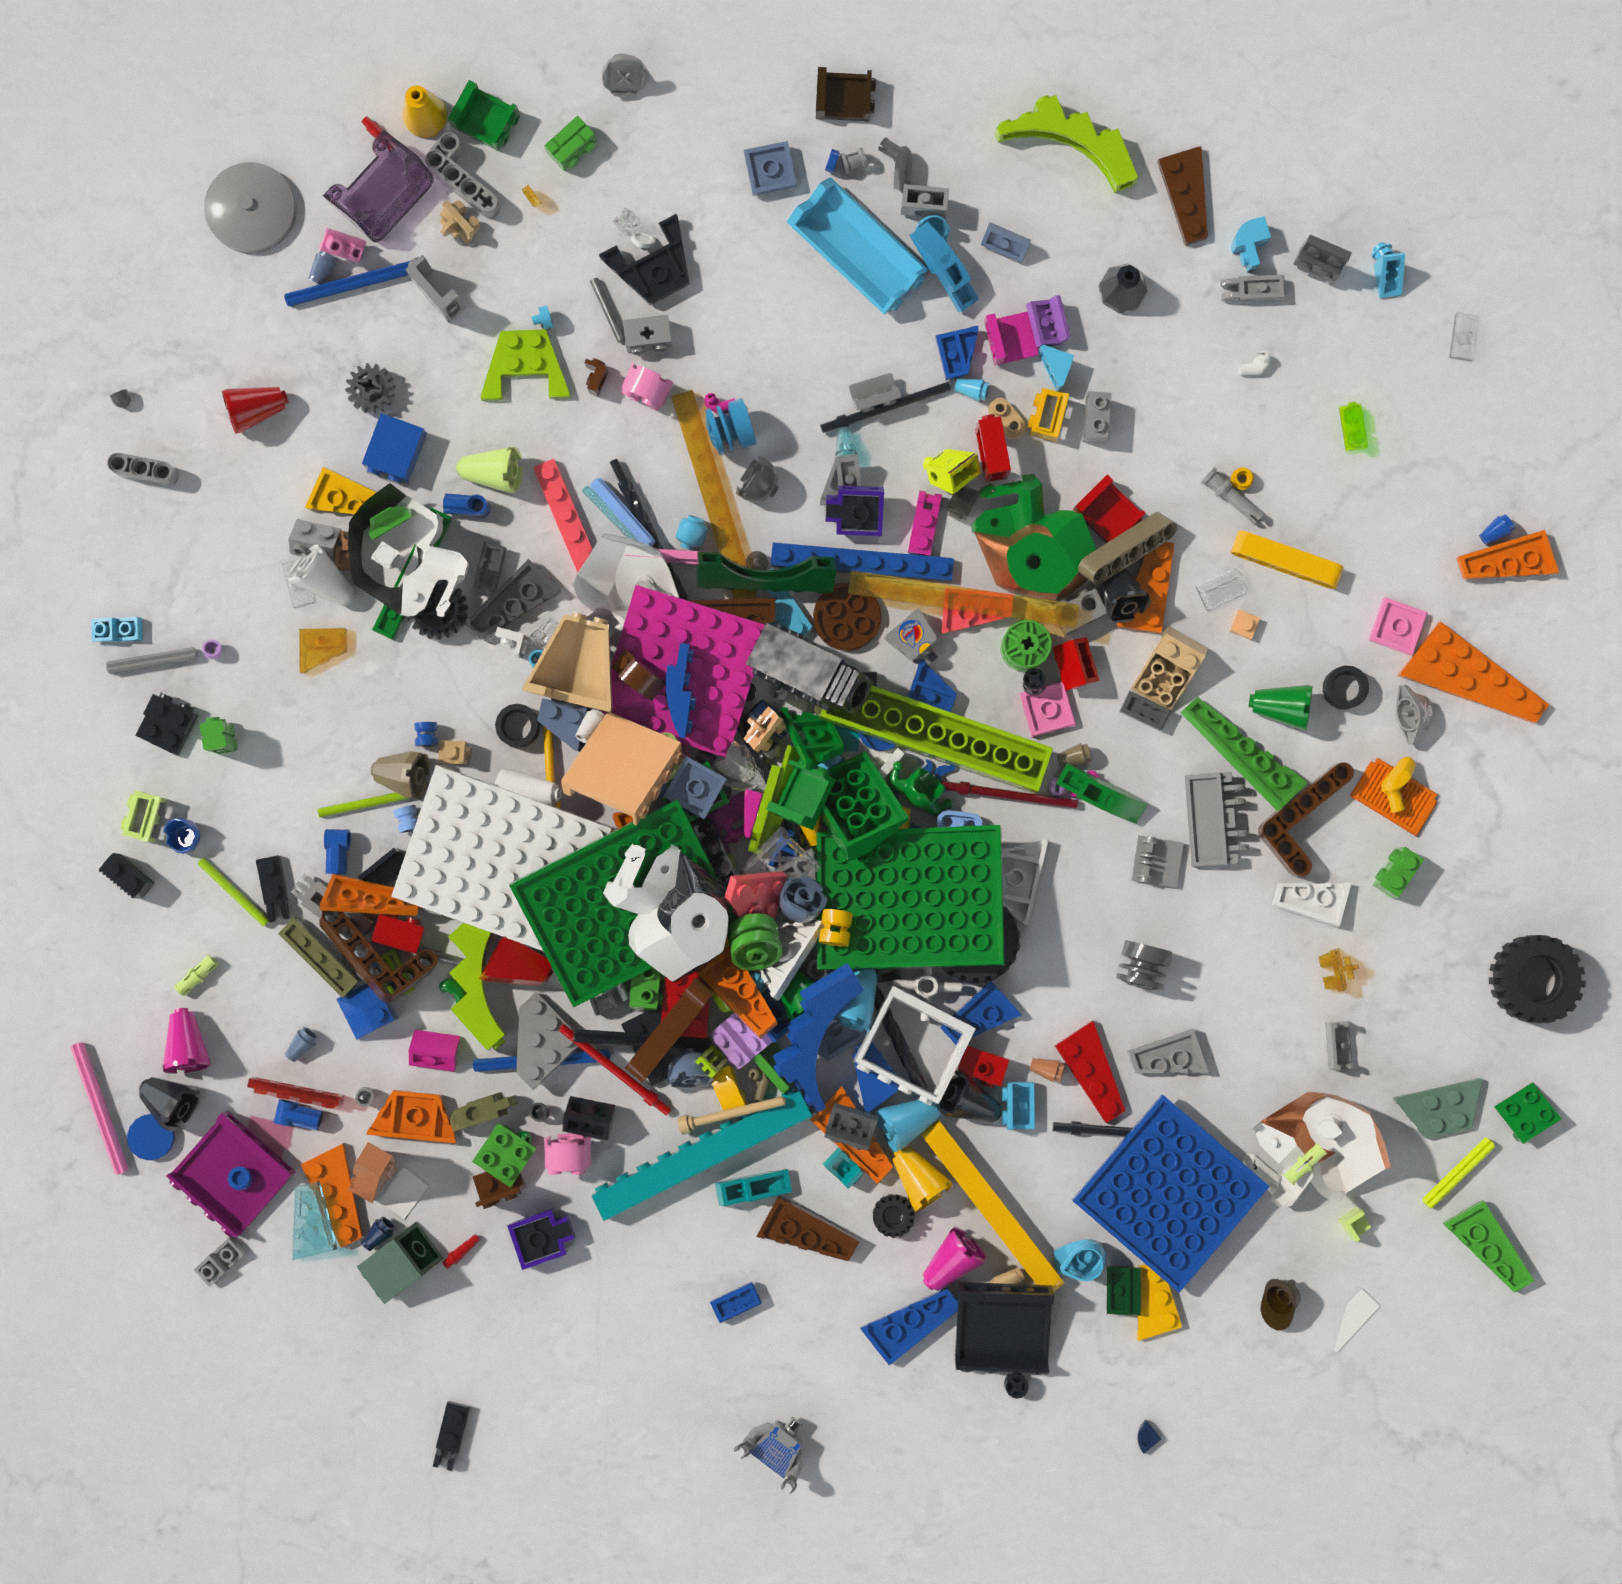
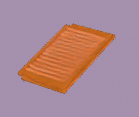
[1350,758,1437,837]

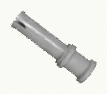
[1201,467,1264,524]

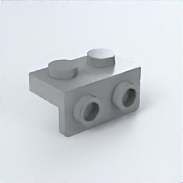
[849,373,901,412]
[288,519,341,562]

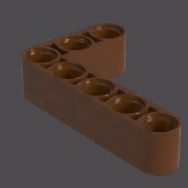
[1258,762,1354,877]
[319,911,438,1003]
[625,978,715,1083]

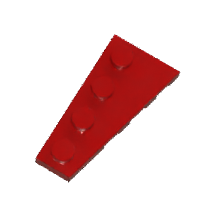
[1054,1020,1125,1123]

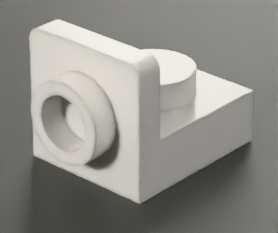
[495,627,529,658]

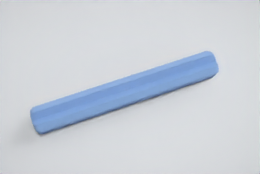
[591,478,655,546]

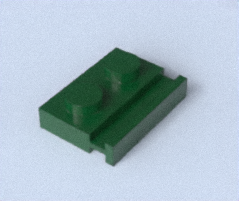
[1106,1266,1141,1316]

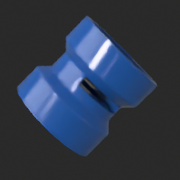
[414,722,438,747]

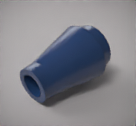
[361,1217,395,1251]

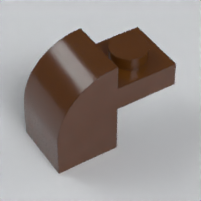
[611,649,666,701]

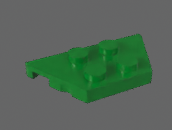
[781,707,844,769]

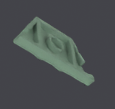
[1393,1078,1482,1138]

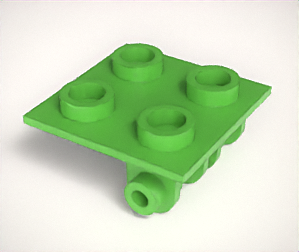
[472,1123,537,1188]

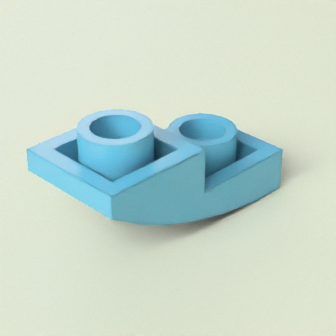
[91,617,142,642]

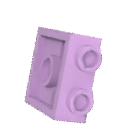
[709,1013,773,1070]

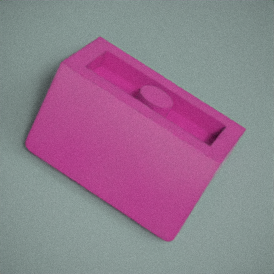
[408,1030,460,1072]

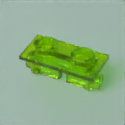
[1338,402,1368,451]

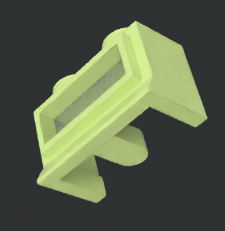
[121,790,167,843]

